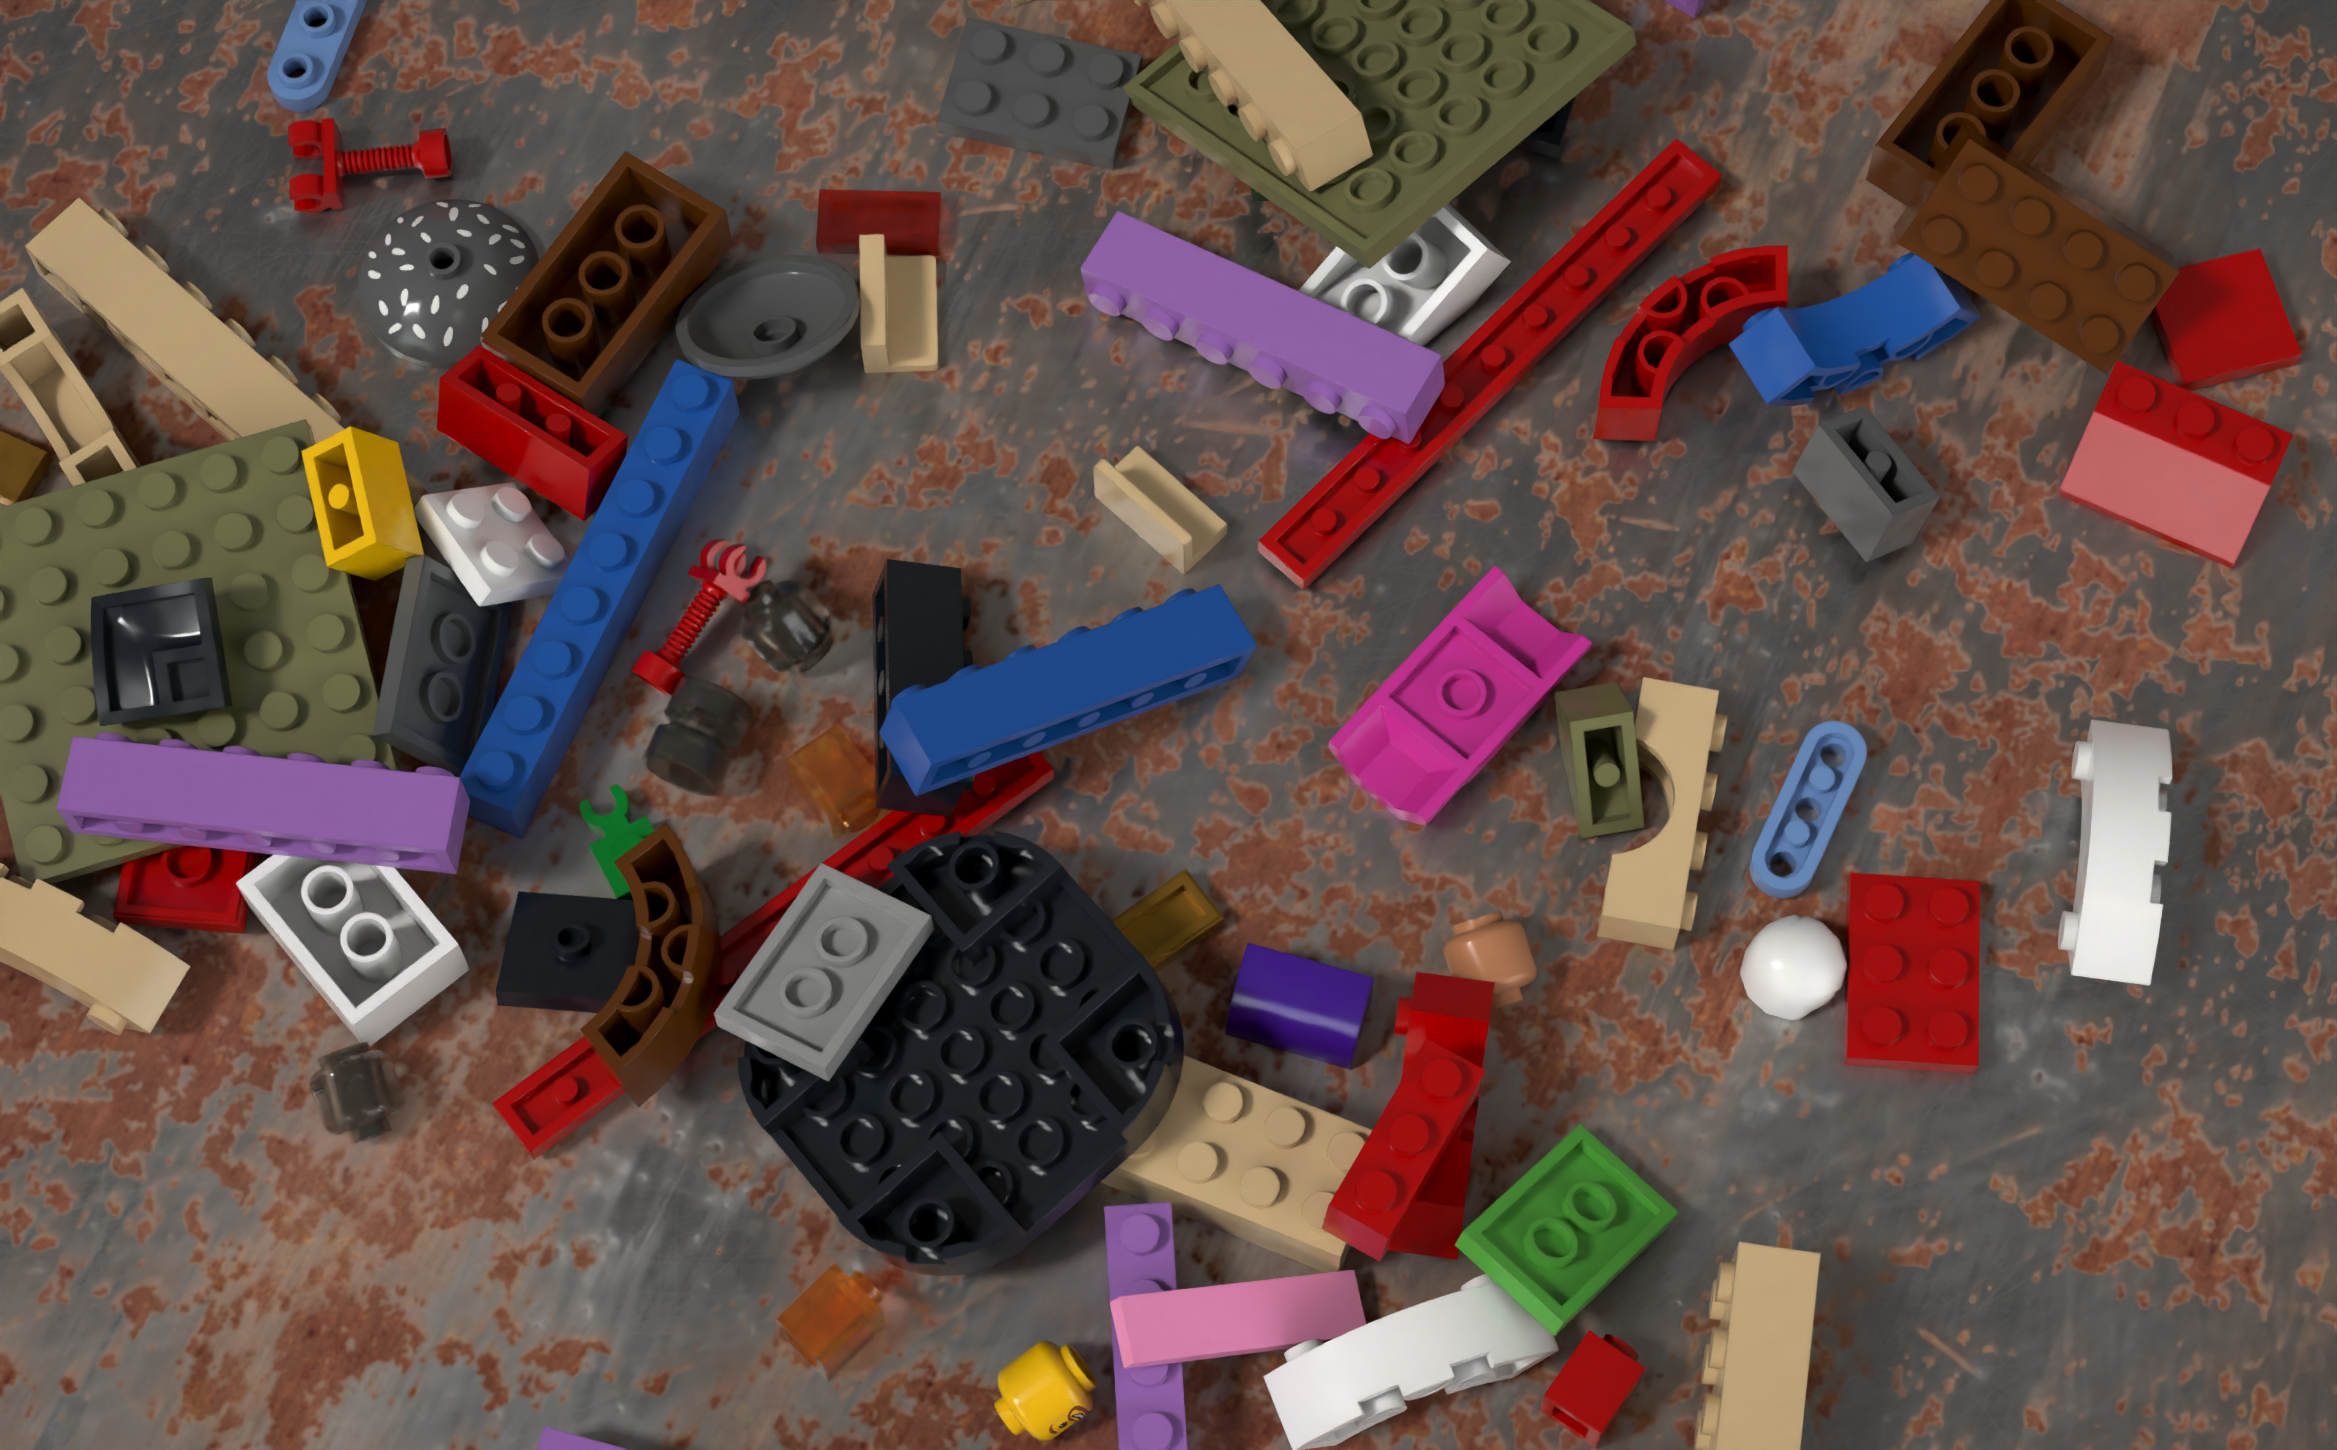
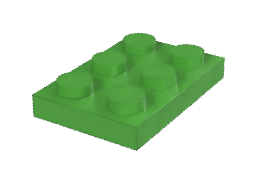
[1454,1124,1679,1336]

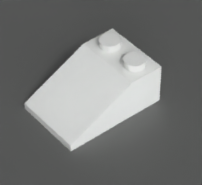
[1298,203,1511,346]

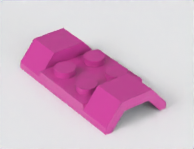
[1328,565,1592,826]

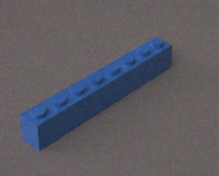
[460,359,740,839]

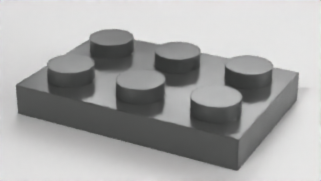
[937,18,1142,170]
[372,555,512,777]

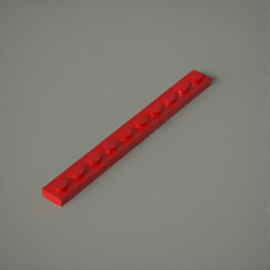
[1258,138,1722,591]
[492,751,1054,1160]

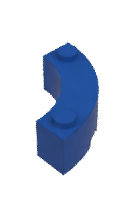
[1729,252,1982,406]

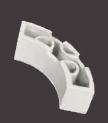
[2058,719,2172,986]
[1263,1274,1559,1450]

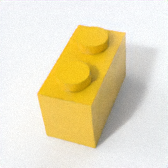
[301,426,424,581]

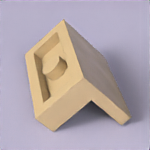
[859,234,939,373]
[1093,445,1228,575]

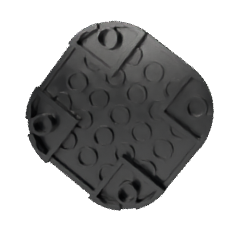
[738,831,1184,1276]

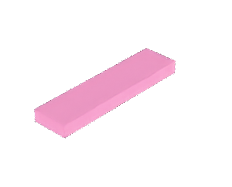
[1110,1270,1366,1369]

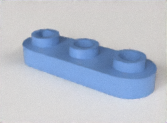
[267,0,367,112]
[1749,721,1867,899]

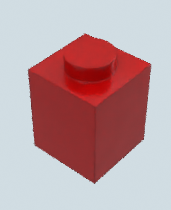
[1540,1330,1645,1449]

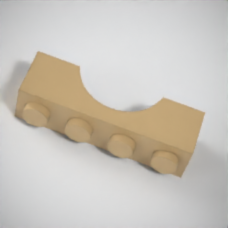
[0,287,141,486]
[1597,677,1727,950]

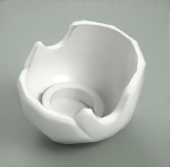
[1740,914,1847,1020]

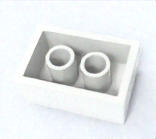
[236,855,470,1049]

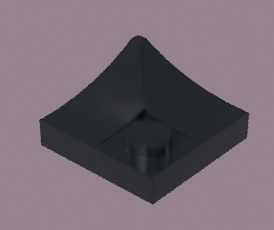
[91,577,233,726]

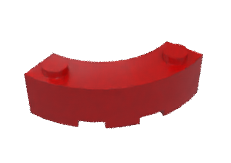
[1593,245,1788,441]
[1388,972,1495,1260]

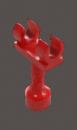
[288,118,452,213]
[631,539,766,699]

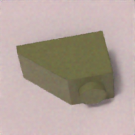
[1554,682,1645,838]

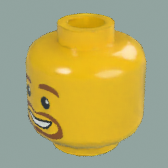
[994,1340,1098,1442]

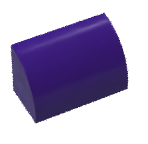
[1225,943,1374,1070]

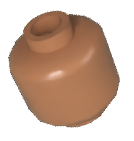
[1443,911,1537,1010]

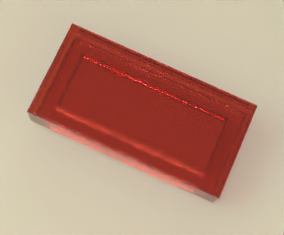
[816,189,942,256]

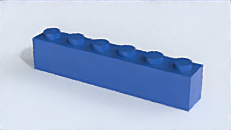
[879,584,1257,796]

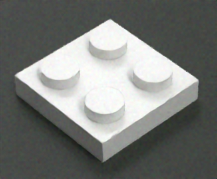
[414,482,571,607]

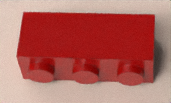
[436,345,628,521]
[1322,1038,1486,1262]

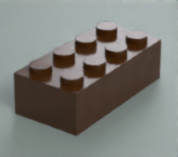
[1866,0,2114,206]
[1894,123,2180,375]
[480,151,733,418]

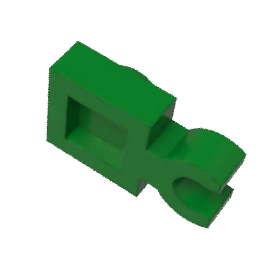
[580,784,654,900]

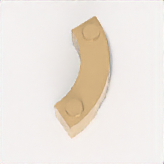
[0,863,191,1035]

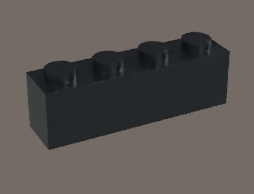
[872,559,975,817]

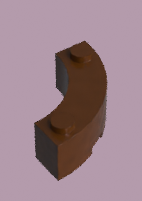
[580,823,721,1108]

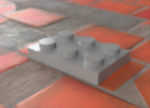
[714,863,934,1082]

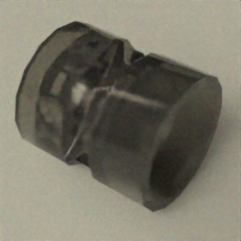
[641,677,754,796]

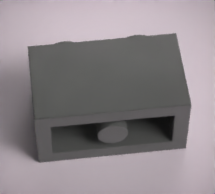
[1792,405,1940,563]

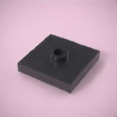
[496,891,640,1013]

